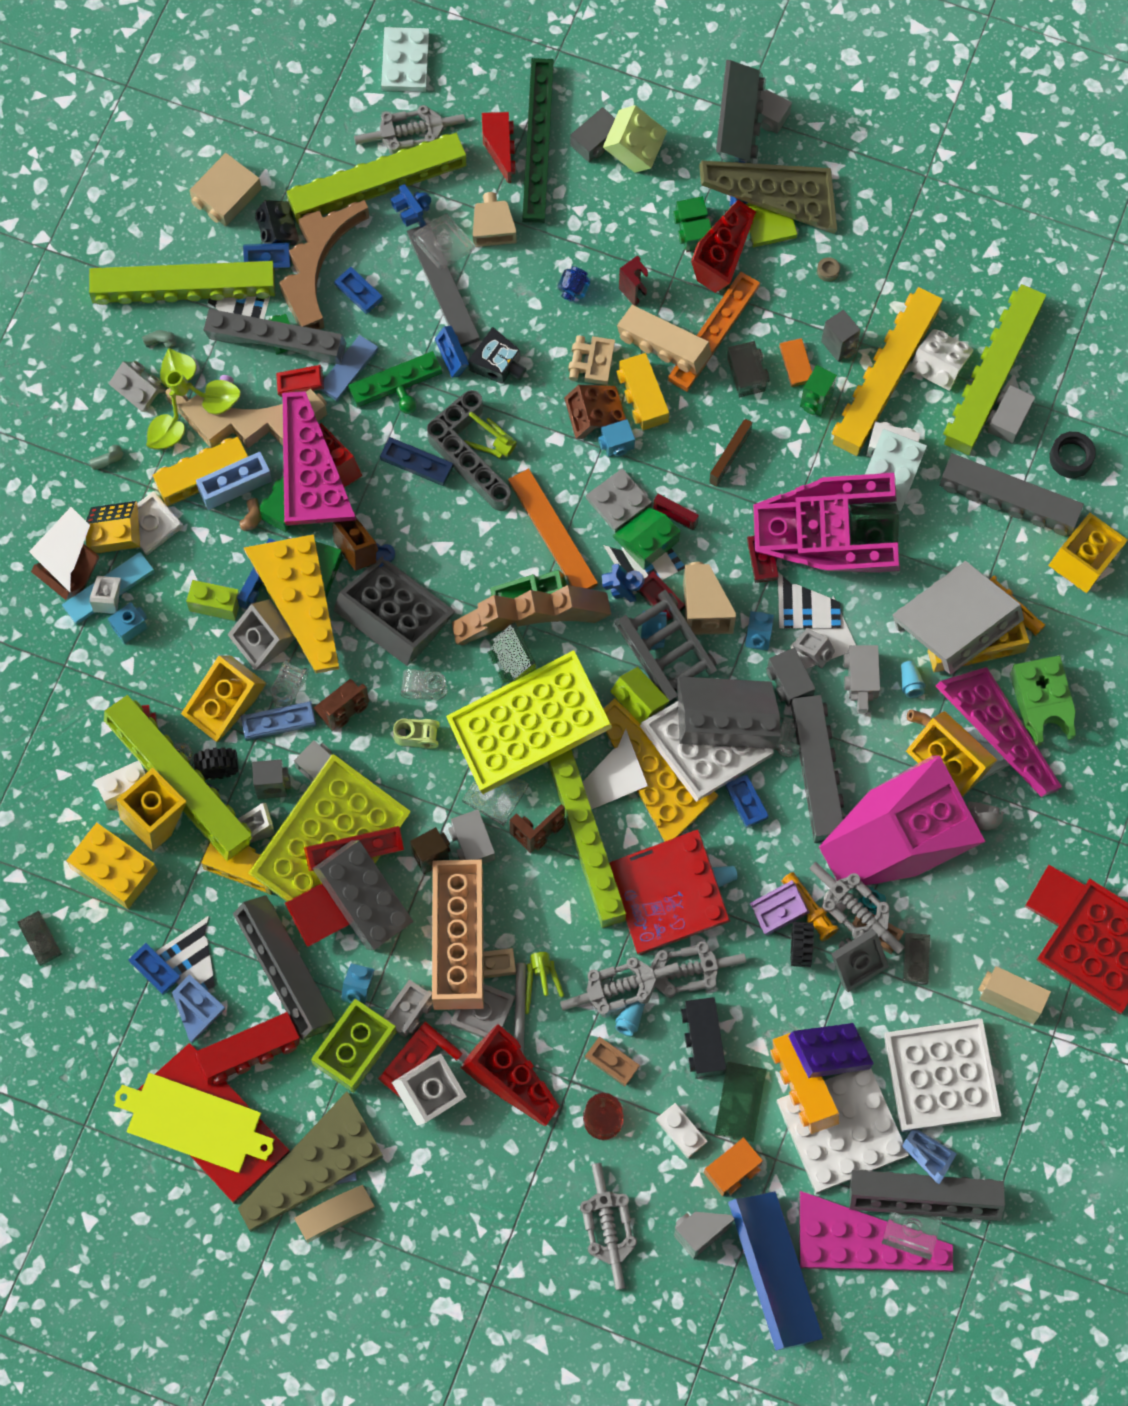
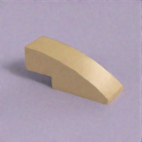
[294,1185,375,1243]

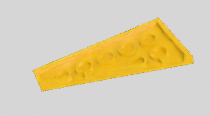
[244,534,339,674]
[604,698,718,842]

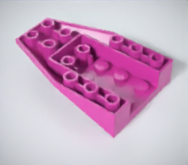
[819,756,985,888]

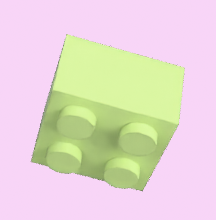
[603,105,667,173]

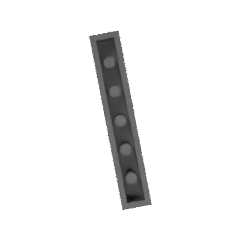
[939,453,1084,536]
[791,695,846,843]
[233,895,336,1040]
[849,1170,1005,1221]

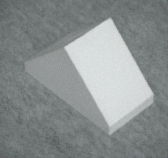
[90,576,121,614]
[238,803,275,842]

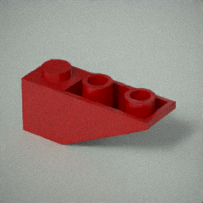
[482,112,515,183]
[319,423,363,488]

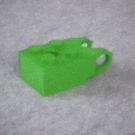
[1010,655,1076,746]

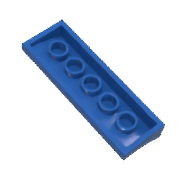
[728,1191,823,1351]

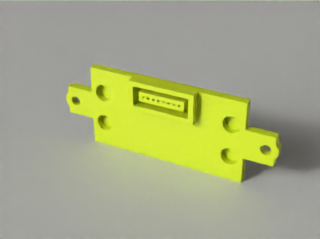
[114,1073,275,1173]

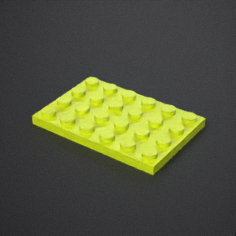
[446,650,613,794]
[248,754,411,901]

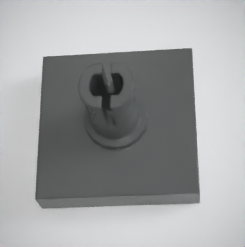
[831,928,889,992]

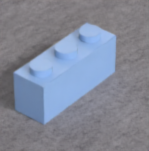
[196,452,272,510]

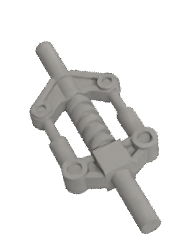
[354,105,465,155]
[809,862,905,954]
[624,941,746,998]
[560,957,680,1018]
[580,1163,637,1290]

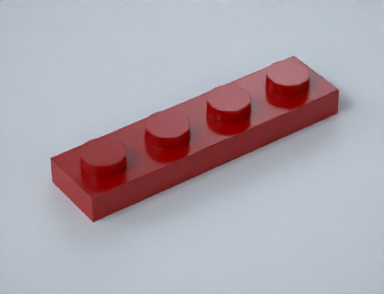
[304,826,404,871]

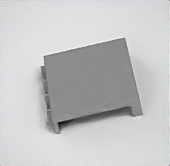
[893,561,1024,675]

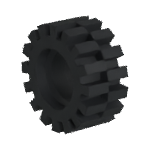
[193,747,239,780]
[790,922,814,967]

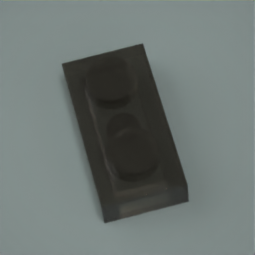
[17,911,62,966]
[903,933,930,985]

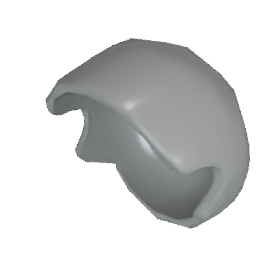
[967,802,1004,831]

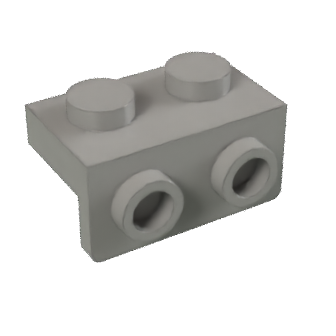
[108,361,166,412]
[383,980,433,1038]

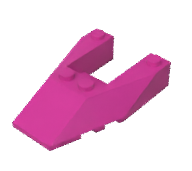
[753,473,900,573]

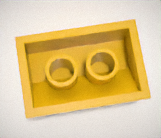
[906,711,997,797]

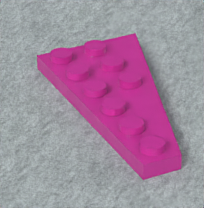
[282,391,356,525]
[936,667,1062,797]
[799,1191,953,1272]

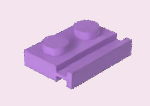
[750,880,810,936]

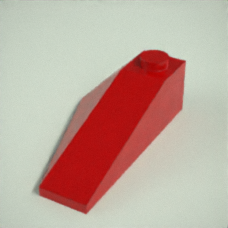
[691,200,756,293]
[460,1024,560,1126]

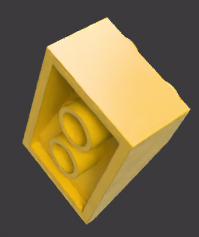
[1048,513,1128,594]
[181,655,266,742]

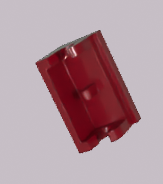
[619,255,648,306]

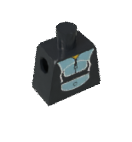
[468,327,527,383]

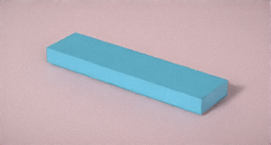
[62,552,154,625]

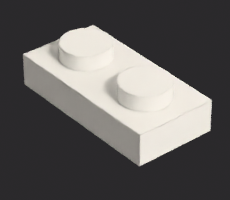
[656,1103,707,1158]

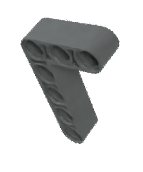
[427,390,511,511]

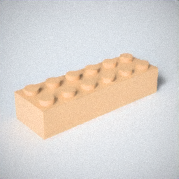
[432,859,484,1010]

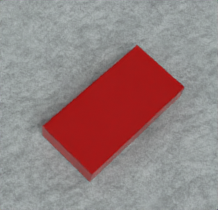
[276,365,324,397]

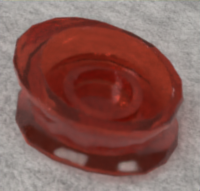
[583,1092,624,1140]

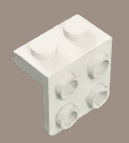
[909,329,973,391]

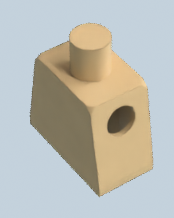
[473,192,516,247]

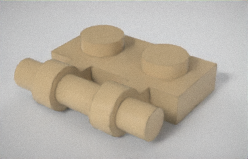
[568,336,615,385]

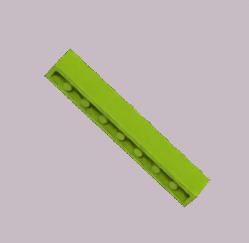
[286,133,467,224]
[89,261,275,305]
[943,284,1046,455]
[104,695,251,861]
[547,749,626,928]

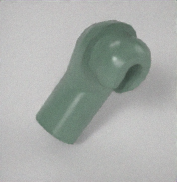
[142,330,177,348]
[90,445,123,470]

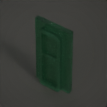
[714,1062,767,1143]

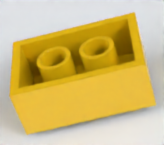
[66,822,158,909]

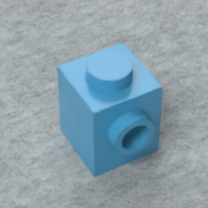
[598,419,635,457]
[108,602,148,644]

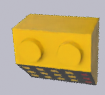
[86,501,140,553]

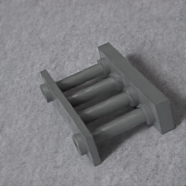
[614,590,717,701]

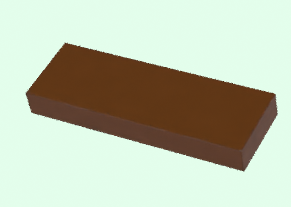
[709,419,753,487]

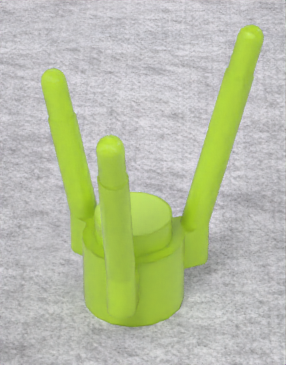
[464,412,517,459]
[525,952,564,1014]

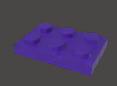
[788,1023,874,1078]

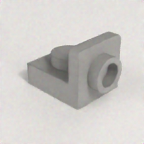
[793,628,835,668]

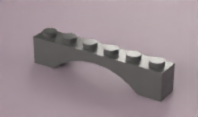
[203,309,347,365]

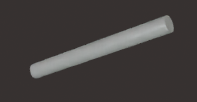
[514,963,526,1054]

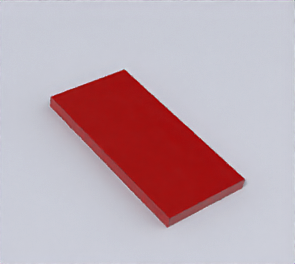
[137,1043,290,1204]

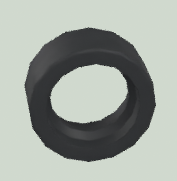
[1049,431,1096,478]

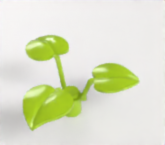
[146,348,241,450]

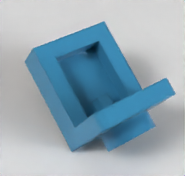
[641,611,667,650]
[745,611,774,650]
[341,963,374,1005]

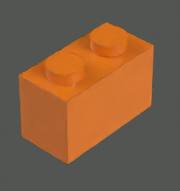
[704,1137,763,1196]

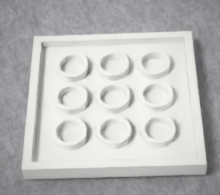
[640,678,774,802]
[884,1019,1001,1132]
[776,1068,909,1194]

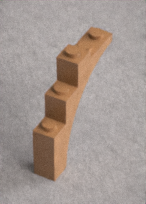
[279,200,369,330]
[452,585,611,645]

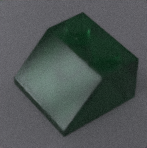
[849,503,899,545]
[488,623,536,685]

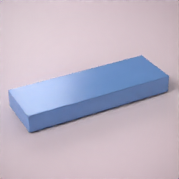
[320,335,378,402]
[241,701,316,741]

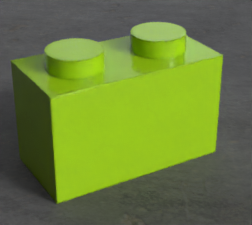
[186,580,239,621]
[610,667,669,724]

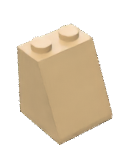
[683,562,736,635]

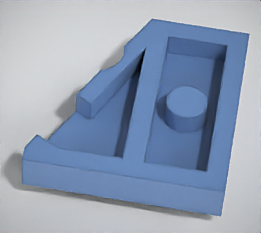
[172,975,226,1044]
[902,1130,957,1184]

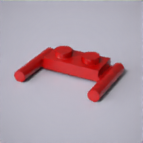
[378,1021,463,1098]

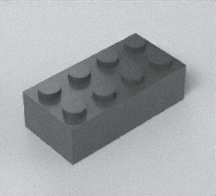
[312,840,413,950]

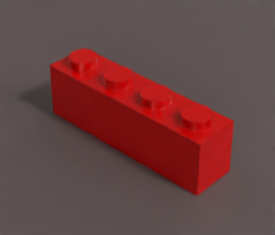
[195,1012,300,1085]

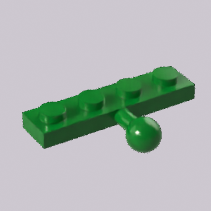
[348,351,443,414]

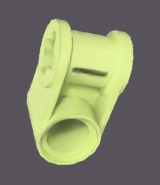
[393,719,440,749]

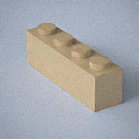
[617,305,712,375]

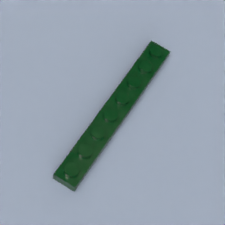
[522,58,554,223]

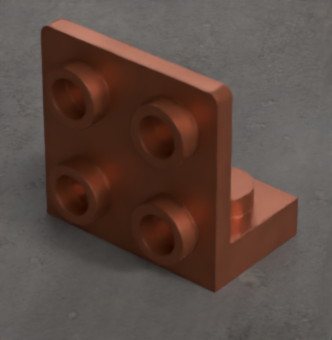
[564,385,626,439]
[31,543,99,600]
[313,678,369,731]
[510,804,565,853]

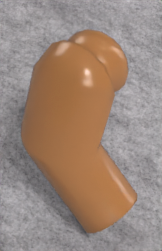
[239,498,262,531]
[907,710,932,726]

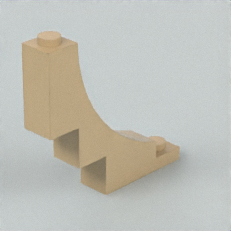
[165,388,327,448]

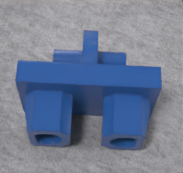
[391,184,431,228]
[602,563,645,602]

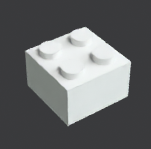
[392,1054,467,1125]

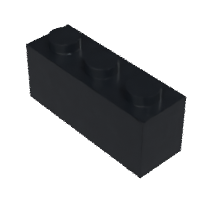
[681,997,726,1079]

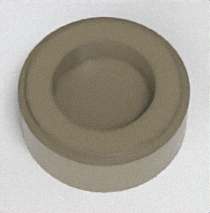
[817,257,840,282]

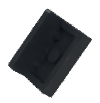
[255,200,299,245]

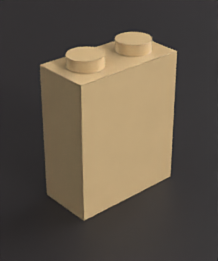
[190,153,262,226]
[978,966,1051,1025]

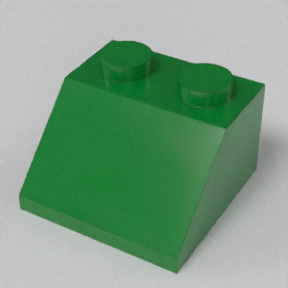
[613,507,680,570]

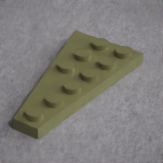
[699,160,837,234]
[238,1091,384,1232]

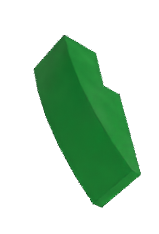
[490,570,567,599]

